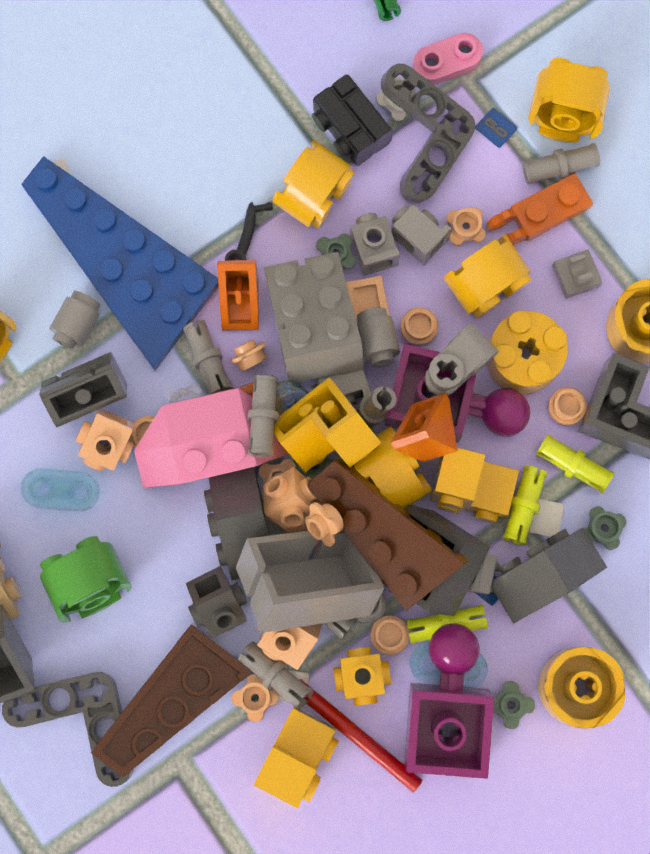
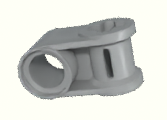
[425,323,499,396]

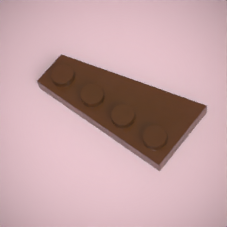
[307,458,470,611]
[90,624,253,778]

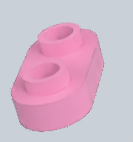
[413,33,483,85]

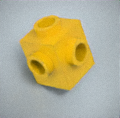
[333,647,391,706]

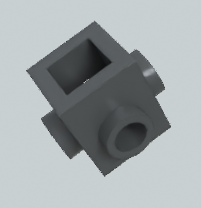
[185,566,248,638]

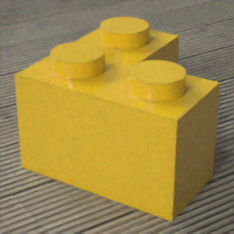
[274,377,381,473]
[430,448,519,523]
[253,707,339,808]

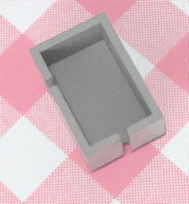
[264,252,365,384]
[236,530,384,633]

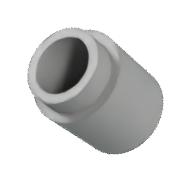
[49,290,101,349]
[357,307,400,367]

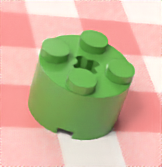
[40,536,132,623]

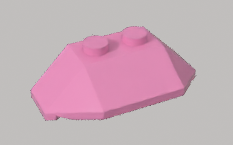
[134,388,289,488]

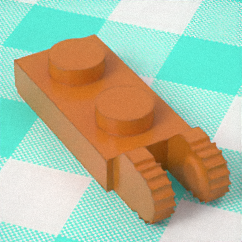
[486,173,594,246]

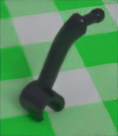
[225,202,273,261]

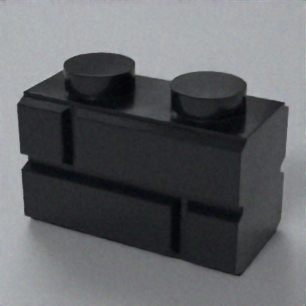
[312,74,393,166]

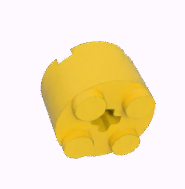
[528,58,610,143]
[272,140,355,229]
[443,234,532,319]
[606,279,650,364]
[487,311,568,395]
[352,426,432,509]
[537,647,626,729]

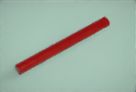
[300,679,423,793]

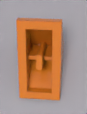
[217,260,259,330]
[390,392,458,462]

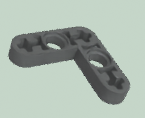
[381,63,475,204]
[2,672,134,787]

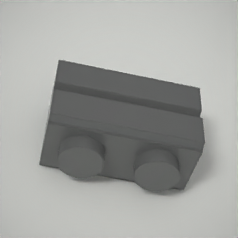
[39,352,127,428]

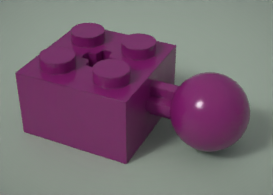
[384,344,531,443]
[404,623,494,779]

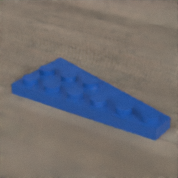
[21,156,219,371]

